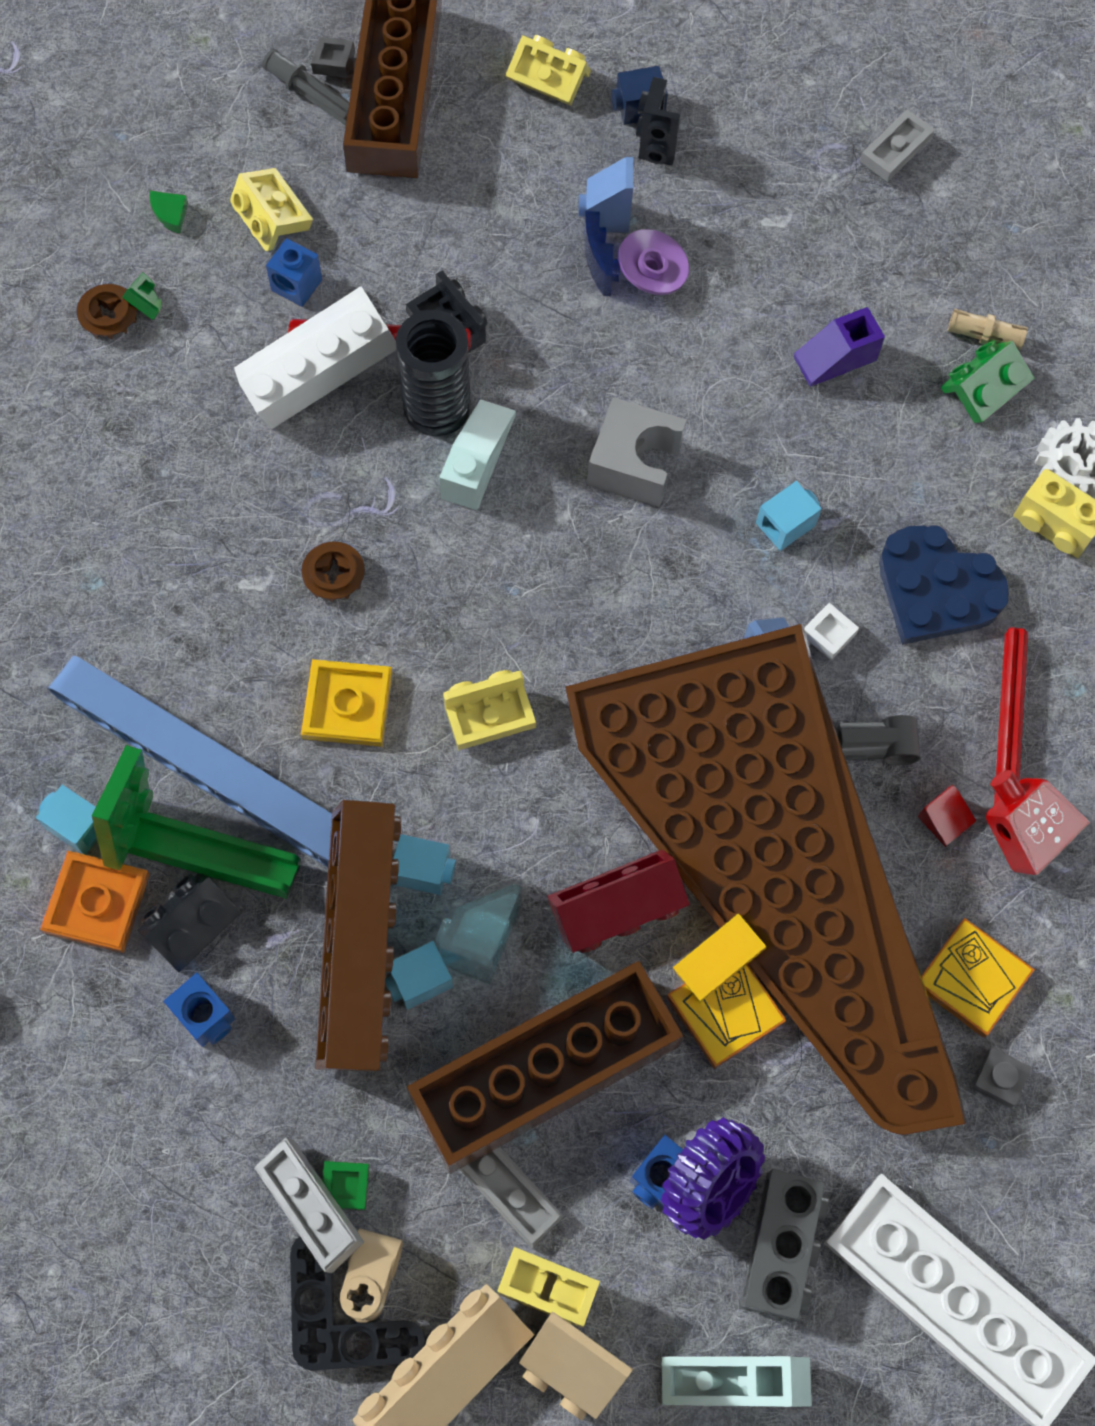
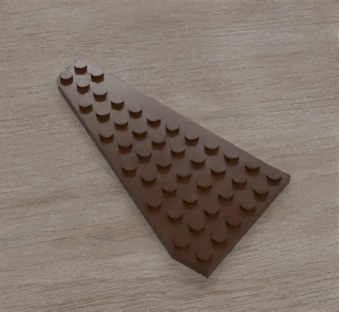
[565,624,967,1135]

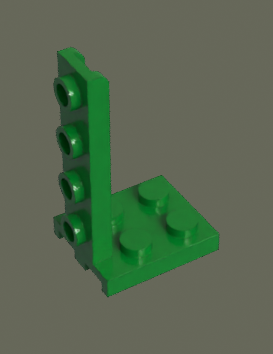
[92,745,301,899]

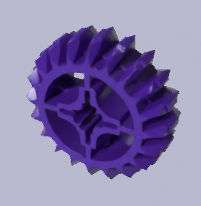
[661,1117,765,1240]

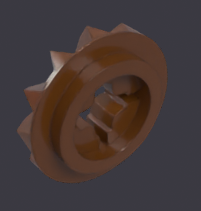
[77,284,138,340]
[301,541,365,603]

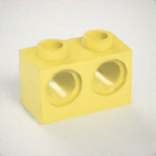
[497,1247,600,1328]

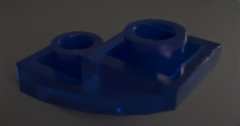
[584,211,620,296]

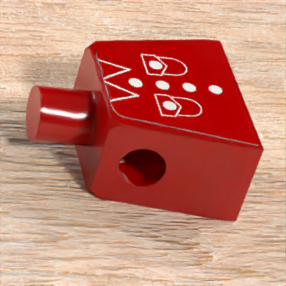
[986,770,1090,875]

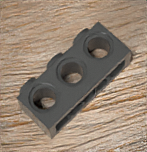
[739,1169,829,1321]

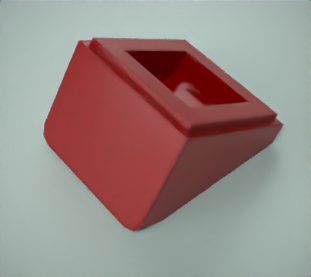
[917,784,976,847]

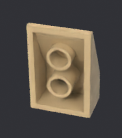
[519,1311,633,1421]

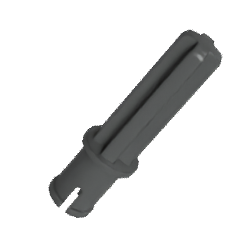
[262,49,349,125]

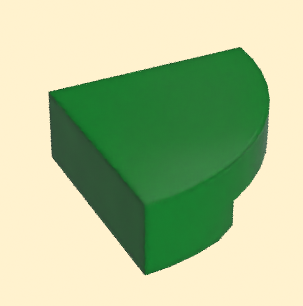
[149,190,188,233]
[122,272,162,320]

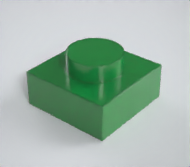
[322,1161,370,1211]

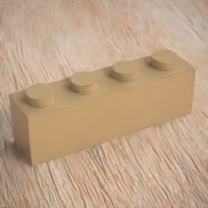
[352,1284,534,1426]

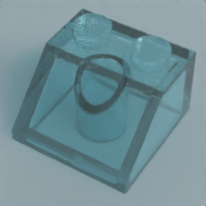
[436,884,522,985]

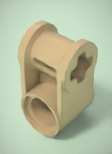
[340,1228,403,1323]

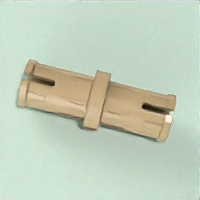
[947,308,1028,351]

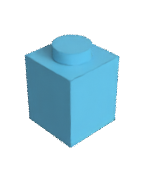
[756,481,822,551]
[36,784,97,855]
[394,834,456,895]
[385,941,453,1010]

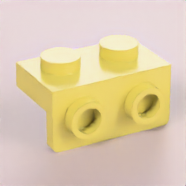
[1013,469,1095,559]
[443,670,536,751]

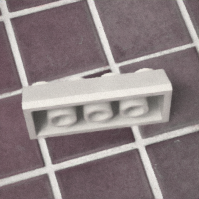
[234,286,397,429]

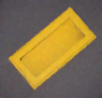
[672,913,766,1003]

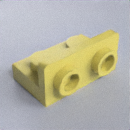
[505,35,591,106]
[230,168,313,251]

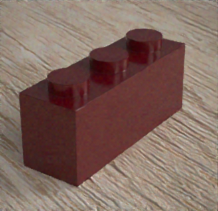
[547,849,690,953]

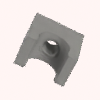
[587,397,687,507]

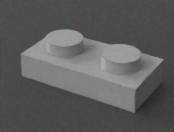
[860,110,935,182]

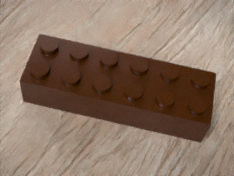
[343,0,442,179]
[315,799,401,1072]
[407,961,683,1174]

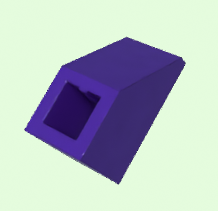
[793,307,885,387]

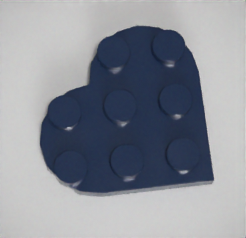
[879,525,1009,645]

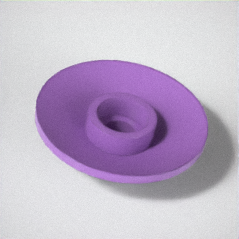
[618,229,689,295]

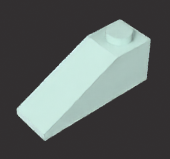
[439,399,516,510]
[662,1356,812,1407]

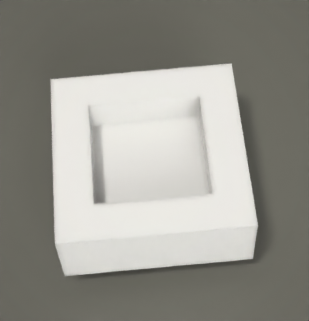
[805,603,859,660]

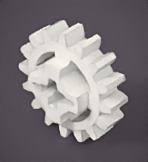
[1035,418,1095,498]

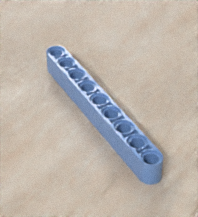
[48,656,332,868]

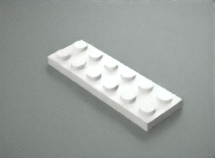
[824,1173,1095,1426]

